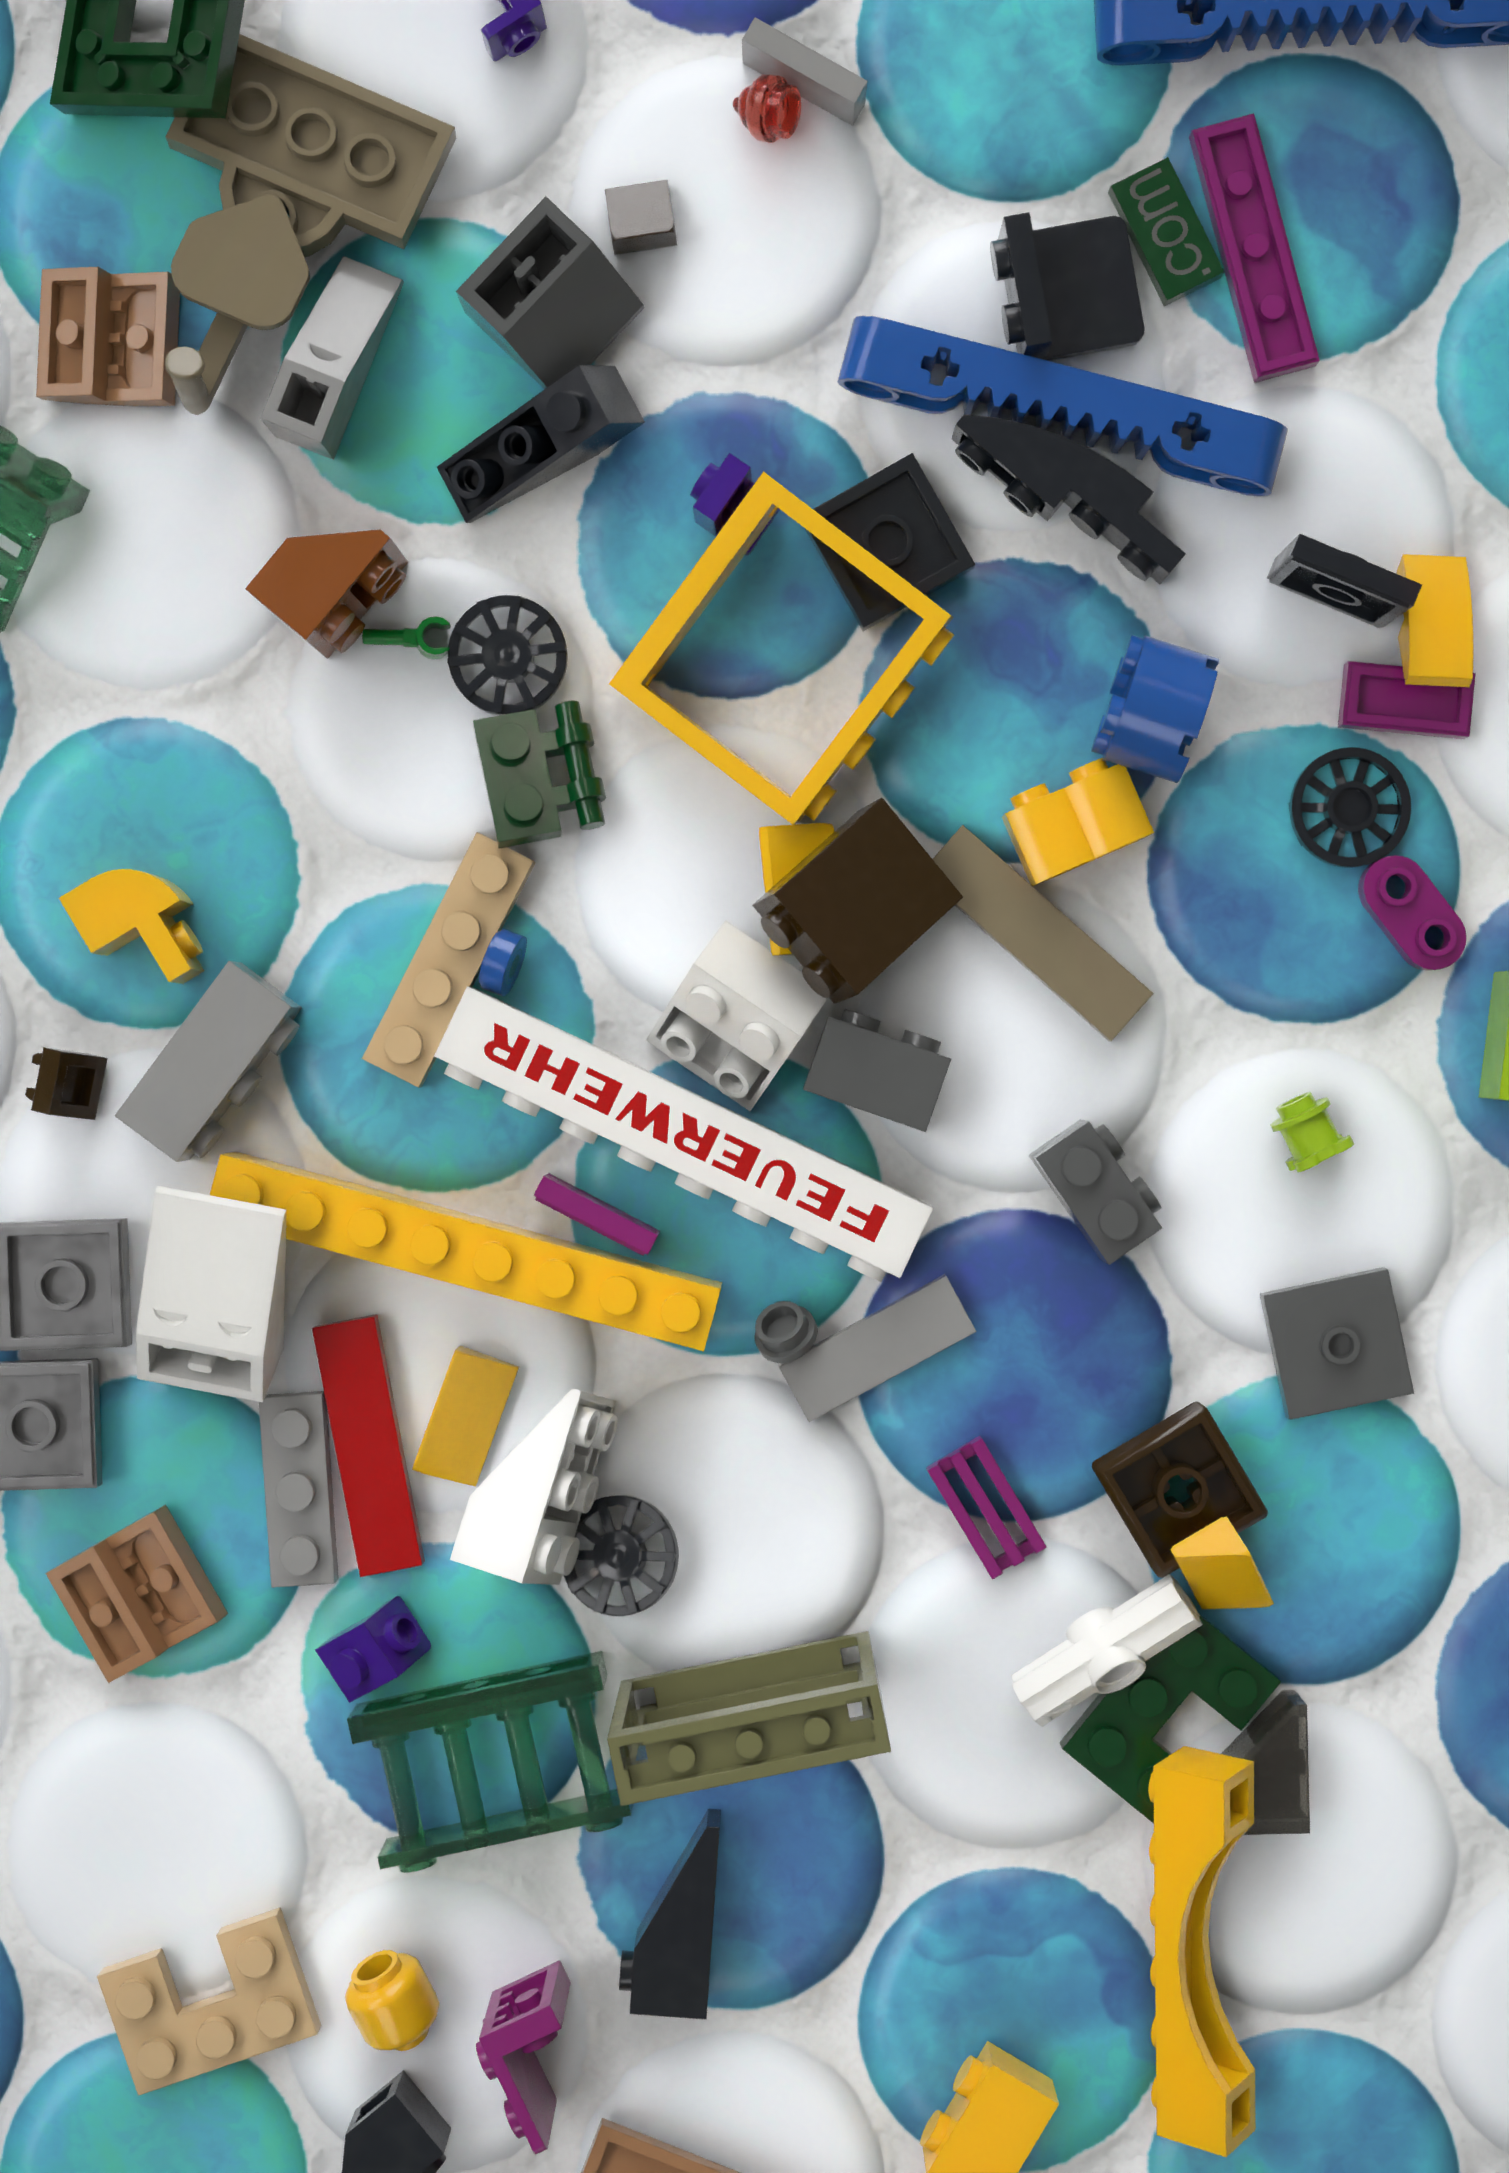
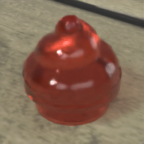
[732,74,801,143]

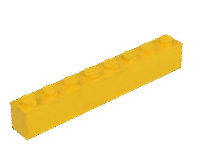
[210,1151,722,1351]

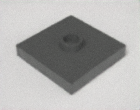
[1259,1267,1414,1420]

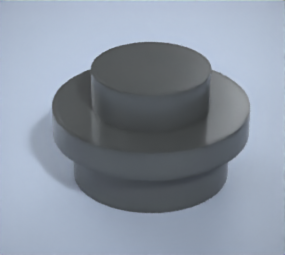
[755,1301,818,1363]

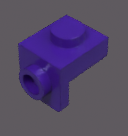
[481,0,547,62]
[690,453,780,556]
[315,1596,431,1703]

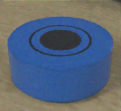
[479,929,527,996]

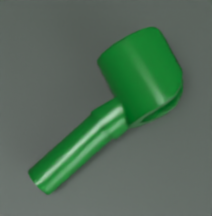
[362,616,451,660]

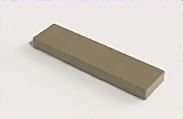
[933,825,1154,1041]

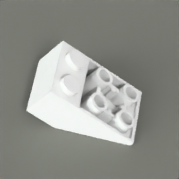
[136,1186,286,1402]
[450,1388,618,1585]

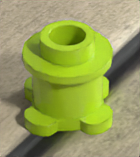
[1270,1092,1354,1172]

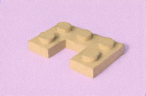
[97,1907,322,2096]

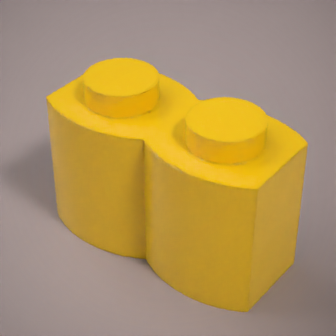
[1001,758,1154,886]

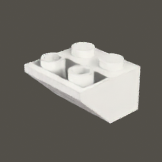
[646,920,828,1111]

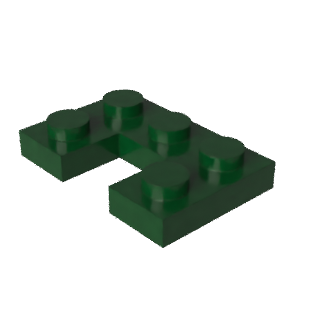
[50,0,245,119]
[1059,1613,1281,1824]

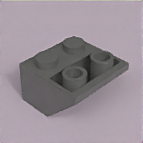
[456,196,644,389]

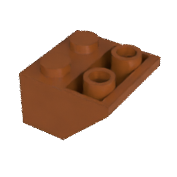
[245,529,408,659]

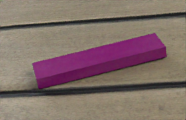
[1189,113,1320,383]

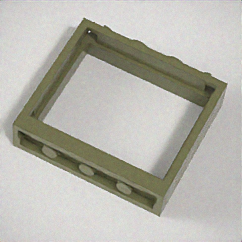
[607,1631,891,1806]

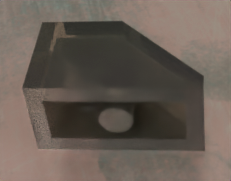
[1221,1690,1310,1835]

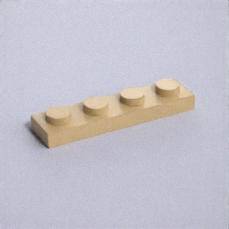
[362,832,536,1088]

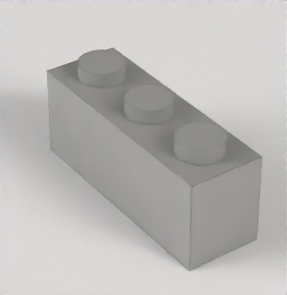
[115,961,302,1162]

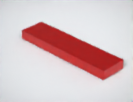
[312,1314,425,1577]

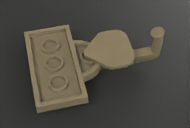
[165,34,456,415]

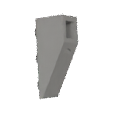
[260,256,404,460]

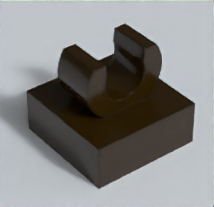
[25,1047,108,1120]

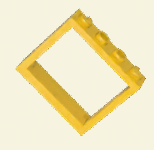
[609,471,954,825]

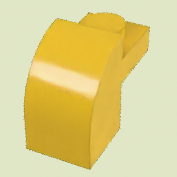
[59,869,204,984]

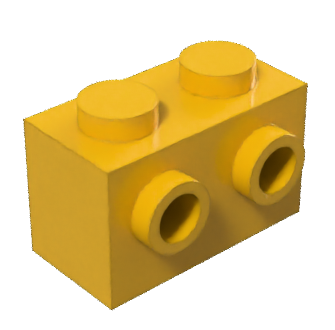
[920,2041,1059,2173]

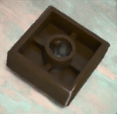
[1092,1401,1268,1578]

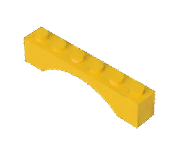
[1148,1746,1256,2157]

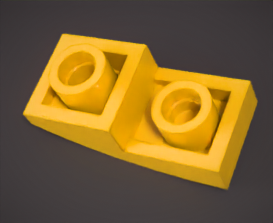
[1396,554,1473,687]

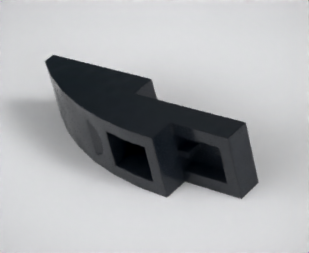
[952,415,1186,584]

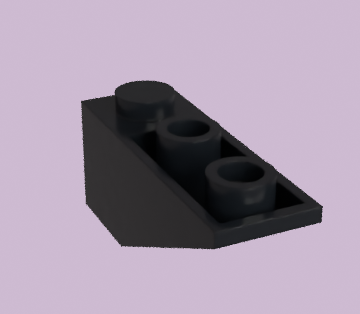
[437,365,645,523]

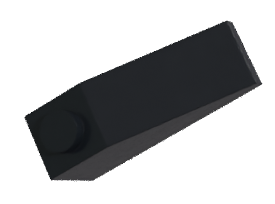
[619,1809,721,2019]

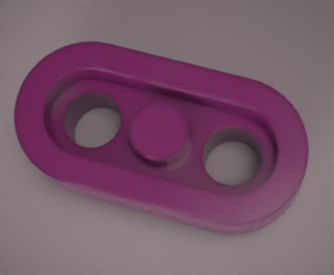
[1358,855,1466,971]

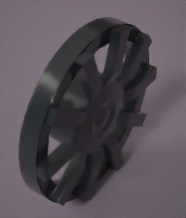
[447,595,568,715]
[1288,747,1411,868]
[564,1495,679,1616]

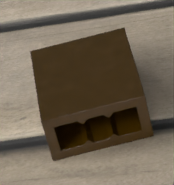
[752,798,963,1004]

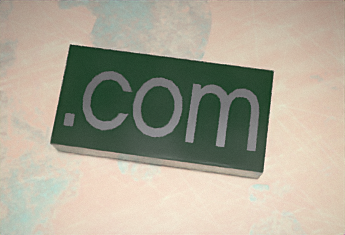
[1108,157,1224,306]

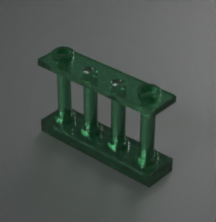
[347,1651,633,1873]

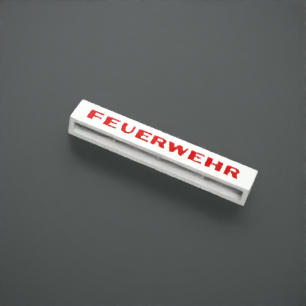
[434,986,933,1282]

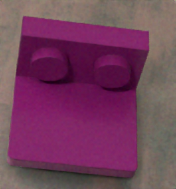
[476,1960,571,2155]

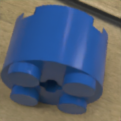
[1091,635,1219,783]

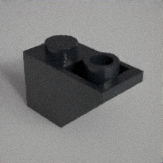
[342,2070,451,2173]

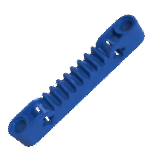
[1094,0,1509,65]
[837,316,1288,496]

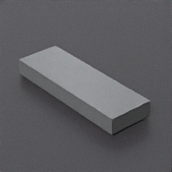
[778,1274,977,1422]

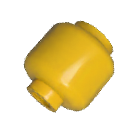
[345,1950,440,2051]

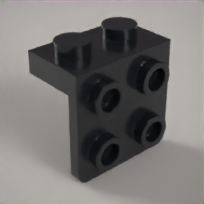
[990,212,1145,361]

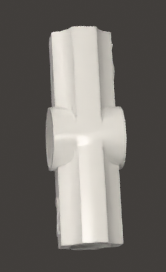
[1011,1574,1202,1727]

